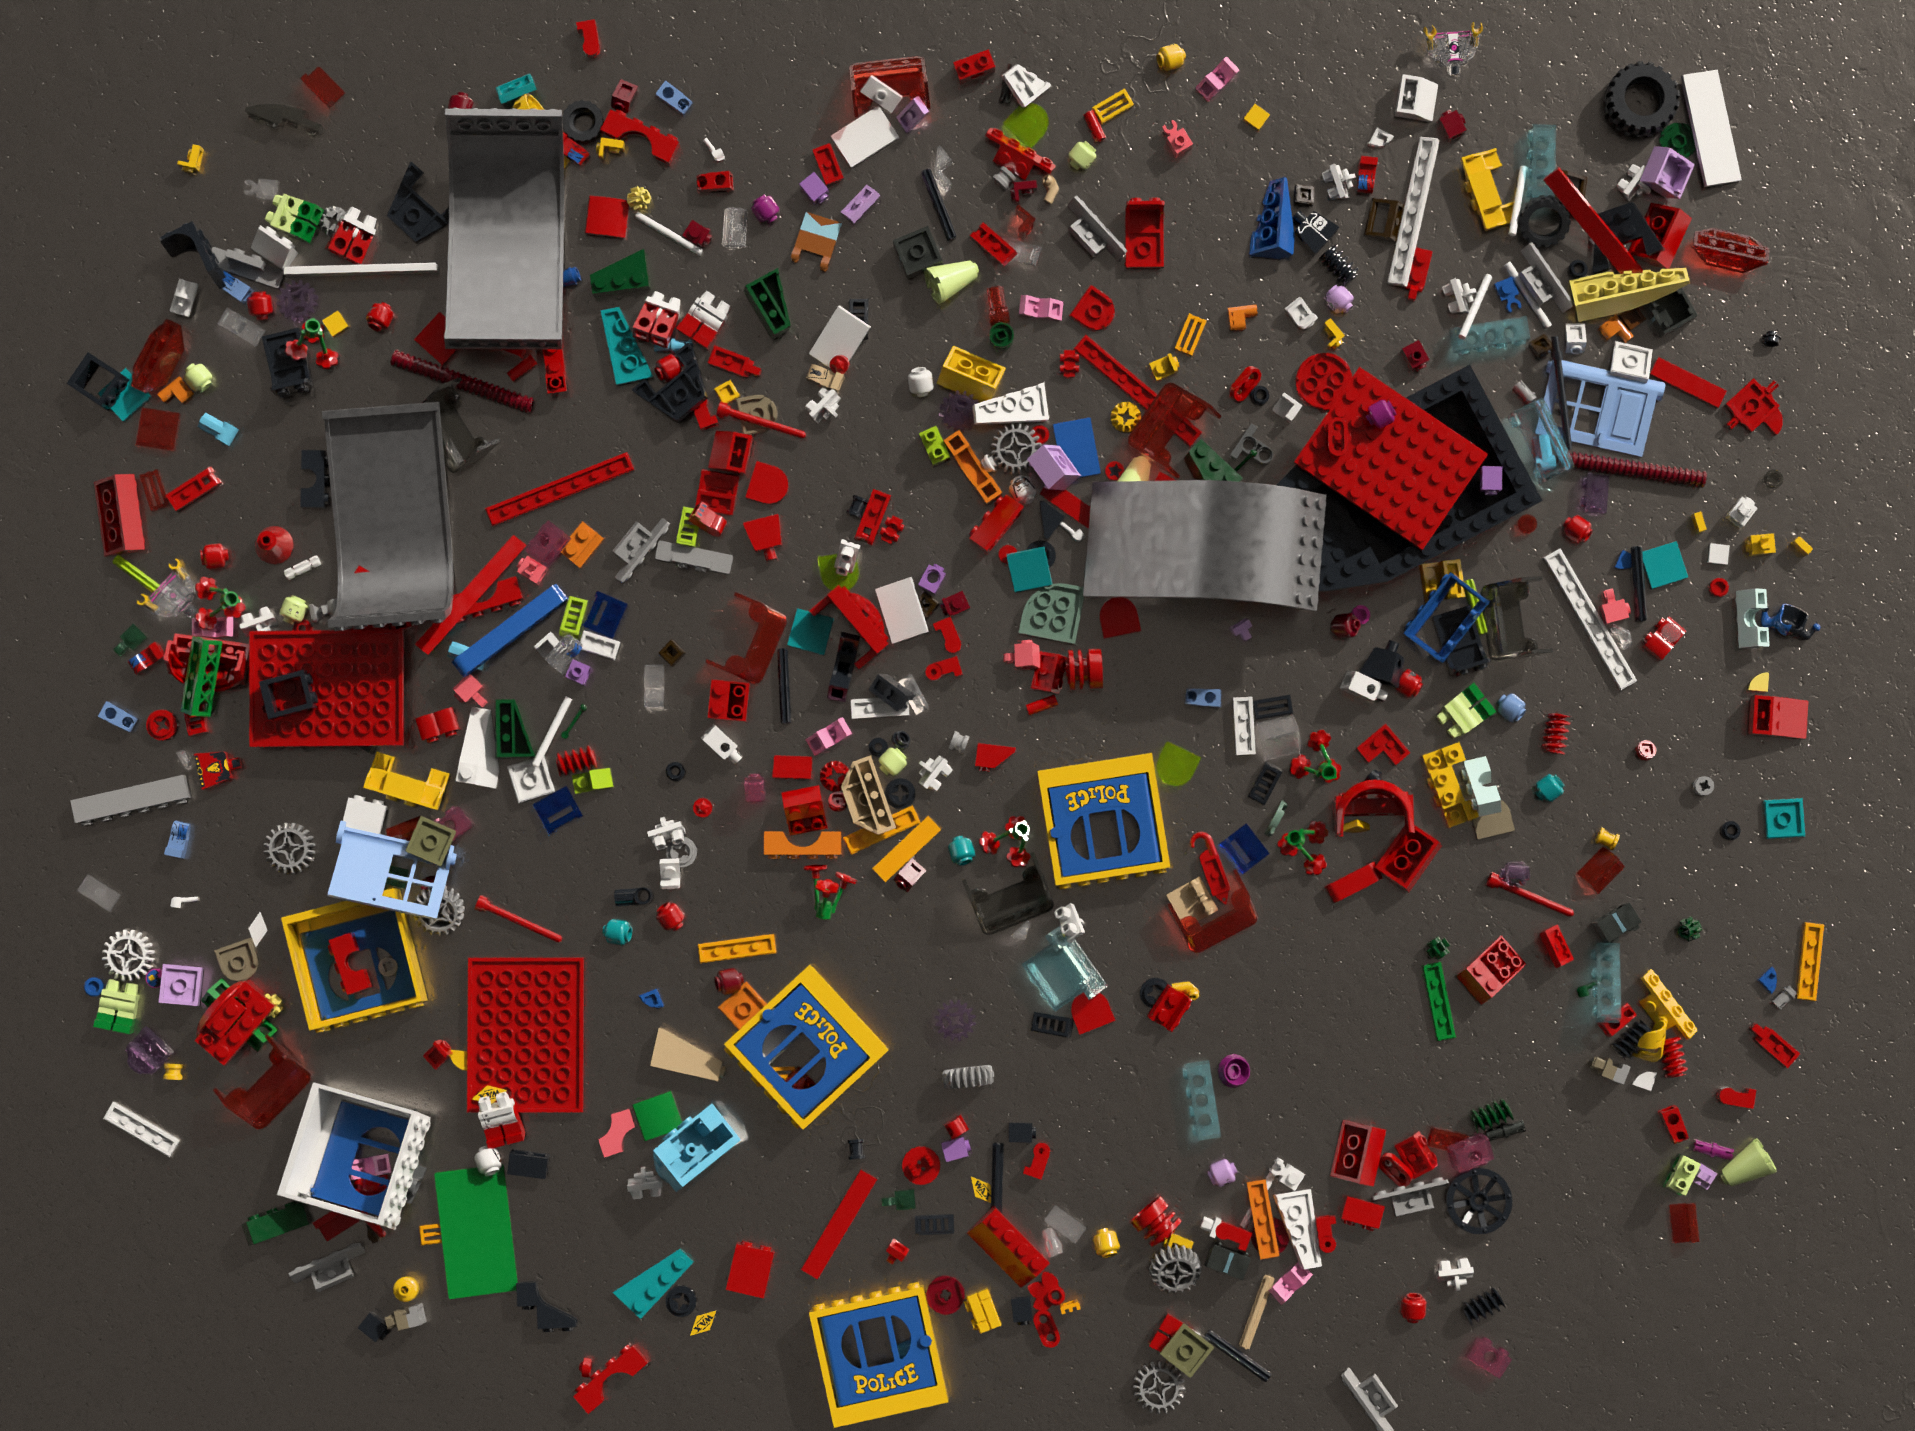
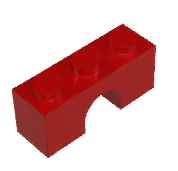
[328,932,372,995]

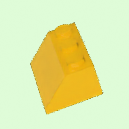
[936,346,1006,402]

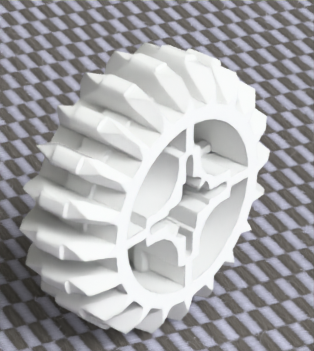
[102,930,155,981]

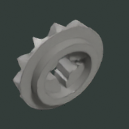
[319,206,346,237]
[666,837,697,867]

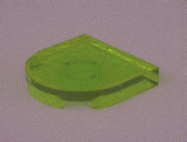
[1003,103,1049,149]
[818,554,859,590]
[1157,741,1202,786]

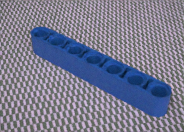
[451,584,568,678]

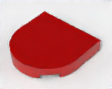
[1069,285,1115,331]
[745,461,789,504]
[1099,597,1141,639]
[1071,990,1116,1035]

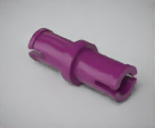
[1693,1139,1734,1161]

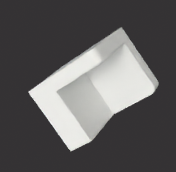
[1272,393,1303,423]
[534,632,565,662]

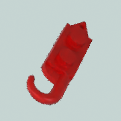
[1190,832,1231,905]

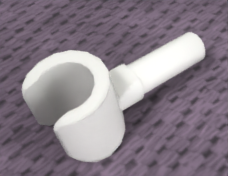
[703,138,725,161]
[1060,522,1085,542]
[170,897,198,908]

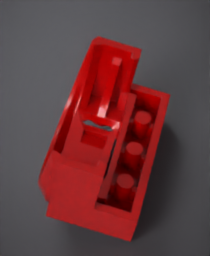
[809,585,889,670]
[163,633,249,692]
[1332,780,1415,837]
[195,980,277,1066]

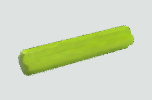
[112,555,160,595]
[1464,579,1488,635]

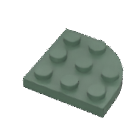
[1018,583,1084,645]

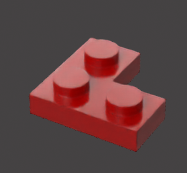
[1356,724,1410,765]

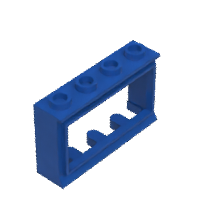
[1404,572,1490,663]

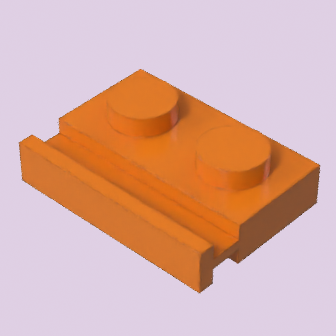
[559,521,604,569]

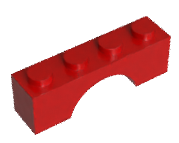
[600,109,680,166]
[453,576,524,624]
[573,1344,649,1414]

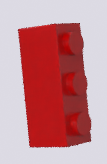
[1628,202,1692,269]
[969,494,1024,555]
[1375,825,1442,893]
[1330,1120,1386,1187]

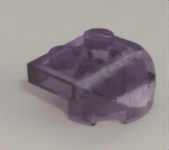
[126,1026,174,1074]

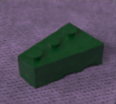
[1184,439,1243,482]
[494,699,535,759]
[241,1201,309,1246]

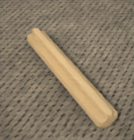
[1239,1275,1275,1350]

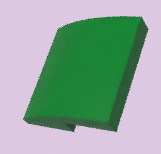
[632,1091,682,1141]

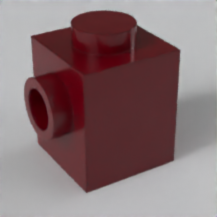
[1438,110,1467,142]
[1400,340,1430,372]

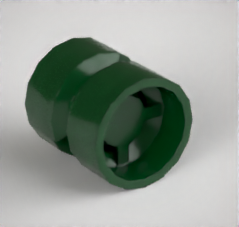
[989,322,1014,351]

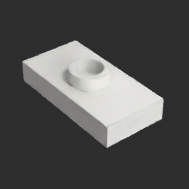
[860,75,903,113]
[579,631,621,660]

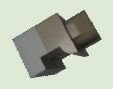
[1590,1057,1631,1085]
[385,1303,427,1330]

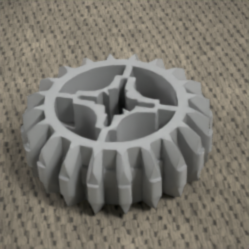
[991,423,1042,475]
[263,823,316,874]
[413,885,465,936]
[942,1065,994,1089]
[1149,1244,1202,1294]
[1133,1361,1185,1414]

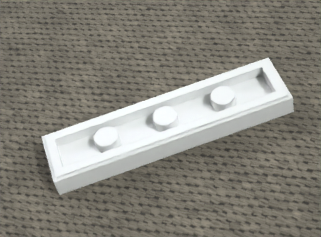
[103,1102,180,1157]

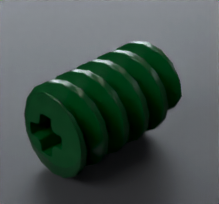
[1471,1099,1514,1134]

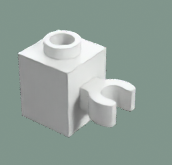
[1725,497,1757,528]

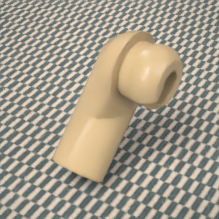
[1042,175,1059,204]

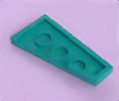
[601,307,654,386]
[613,1249,694,1319]

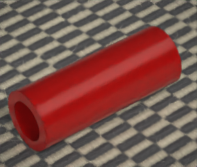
[1083,110,1106,143]
[507,355,537,382]
[1026,694,1058,716]

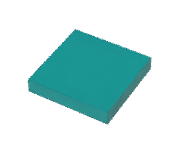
[496,73,537,104]
[97,368,152,422]
[1642,541,1688,589]
[1006,547,1053,592]
[787,608,834,655]
[1763,798,1805,839]

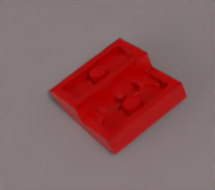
[585,196,629,239]
[414,312,457,365]
[695,469,740,515]

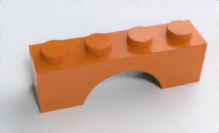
[943,430,1002,506]
[764,831,842,859]

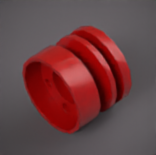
[1066,649,1103,690]
[1130,1196,1182,1247]

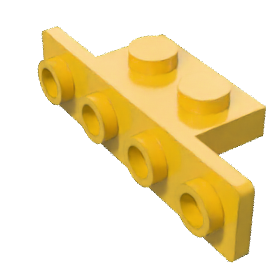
[1639,969,1697,1040]

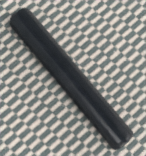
[921,168,956,241]
[1631,546,1647,622]
[777,648,791,724]
[991,1143,1004,1213]
[1204,1330,1271,1382]

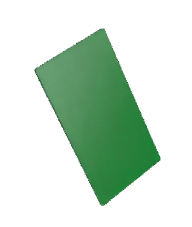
[434,1164,517,1299]

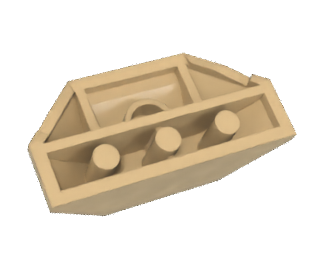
[841,755,896,835]

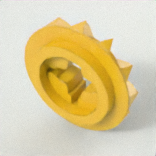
[1111,402,1141,432]

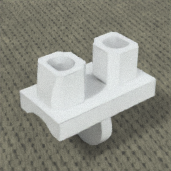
[1322,164,1356,200]
[1617,164,1651,201]
[1442,278,1476,314]
[170,279,199,317]
[805,387,841,423]
[834,539,860,576]
[239,607,278,637]
[918,755,953,792]
[647,817,686,851]
[1054,903,1085,943]
[627,1167,663,1199]
[1437,1258,1474,1291]

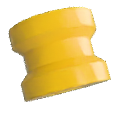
[163,1064,183,1080]

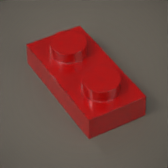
[812,143,844,186]

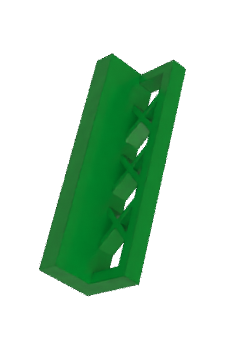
[180,636,222,717]
[201,978,278,1052]

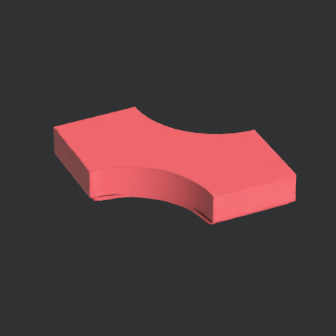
[598,1109,635,1157]

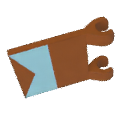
[791,212,842,272]

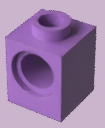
[799,172,829,205]
[1480,466,1502,495]
[918,564,946,595]
[565,659,592,686]
[941,1137,971,1162]

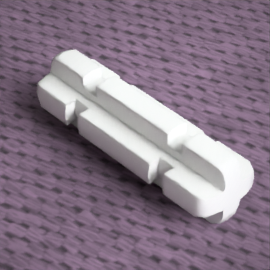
[284,556,321,580]

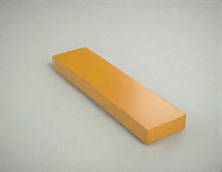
[843,805,921,855]
[872,816,941,883]
[1796,922,1824,1001]
[697,934,776,963]

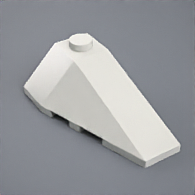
[456,707,500,789]

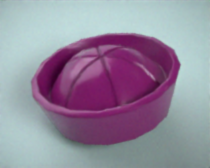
[1218,1054,1250,1088]

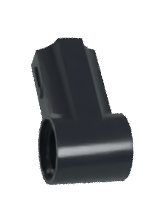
[614,887,654,907]

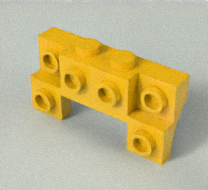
[1460,148,1514,231]
[1421,742,1479,828]
[363,752,450,810]

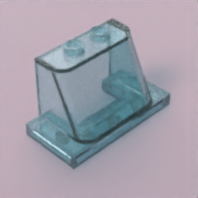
[1022,925,1108,1011]

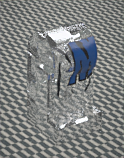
[545,634,583,674]

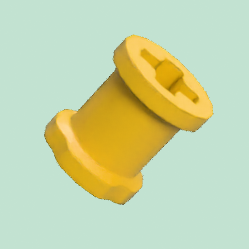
[1595,827,1620,851]

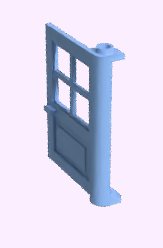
[1536,359,1665,457]
[327,821,457,920]

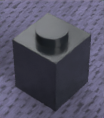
[1009,1122,1036,1143]
[1011,1296,1033,1325]
[358,1311,389,1342]

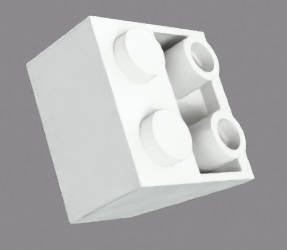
[1395,74,1438,122]
[251,225,298,271]

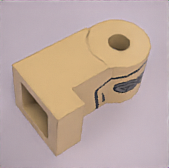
[806,364,845,393]

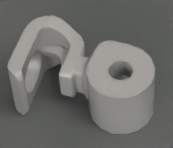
[308,598,337,623]

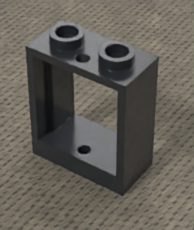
[66,352,130,411]
[259,670,318,720]

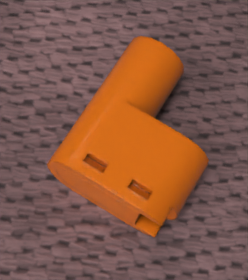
[1228,304,1258,331]
[1598,314,1634,343]
[157,376,194,404]

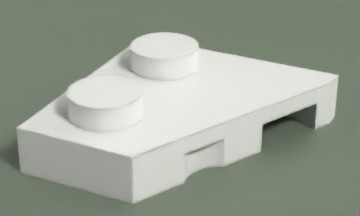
[1001,64,1051,107]

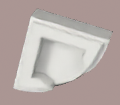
[1368,128,1394,148]
[1632,1072,1657,1091]

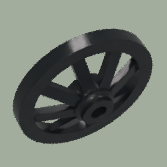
[1446,1168,1512,1234]

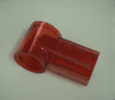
[987,286,1010,326]

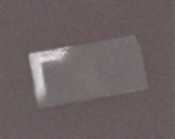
[722,207,748,247]
[899,674,929,714]
[1010,921,1030,941]

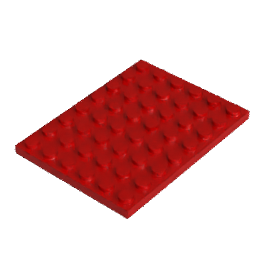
[1294,367,1488,550]
[249,629,404,747]
[467,958,584,1113]

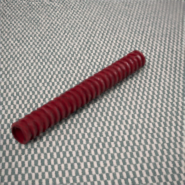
[390,350,534,414]
[1557,450,1707,488]

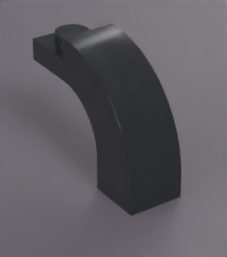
[827,632,860,702]

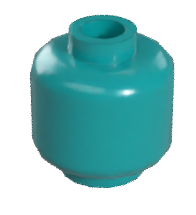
[1535,774,1565,802]
[948,836,975,866]
[602,919,633,945]

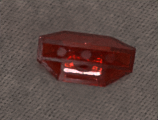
[1692,228,1770,273]
[131,319,185,393]

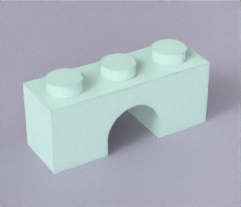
[1735,589,1769,649]
[1461,756,1502,817]

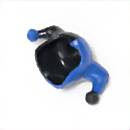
[1761,604,1820,640]

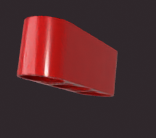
[1325,861,1383,903]

